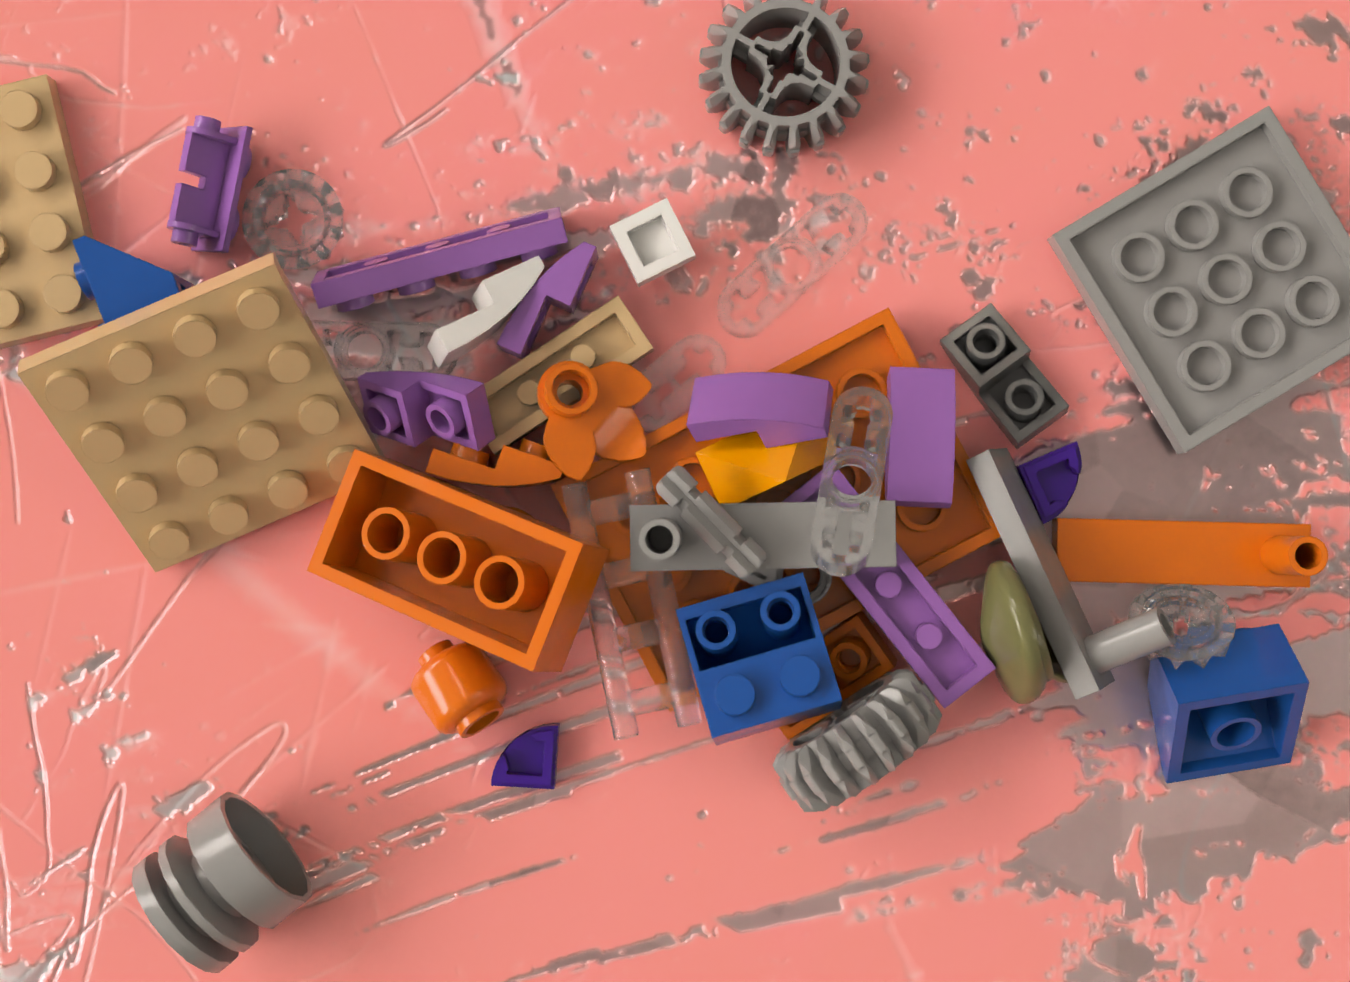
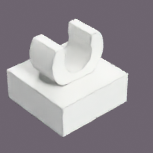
[609,198,696,287]

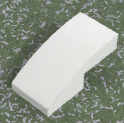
[427,255,545,369]

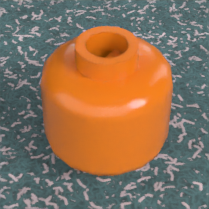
[411,639,507,738]

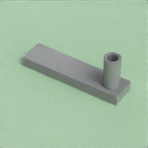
[966,448,1176,700]
[629,500,897,571]

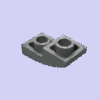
[940,303,1069,449]

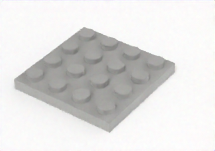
[1047,106,1350,454]

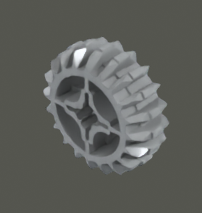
[698,0,870,158]
[773,669,942,812]

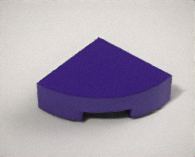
[1016,441,1082,524]
[491,723,560,789]

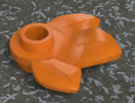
[537,361,652,481]

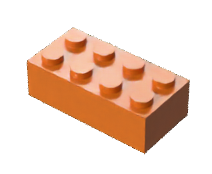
[307,449,610,672]

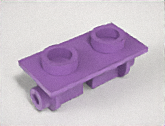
[167,115,253,253]

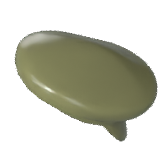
[980,560,1068,704]

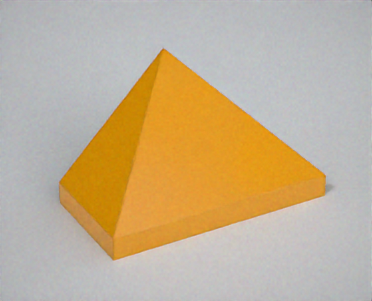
[695,431,839,503]

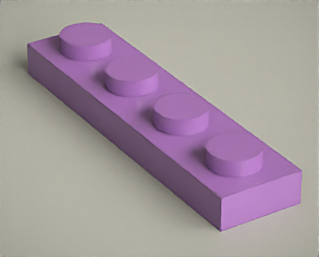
[310,207,568,312]
[782,462,996,708]

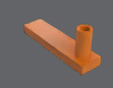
[1052,518,1328,588]

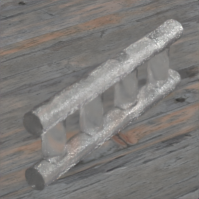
[561,468,703,740]

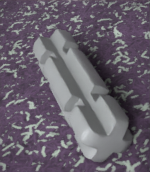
[656,465,767,579]

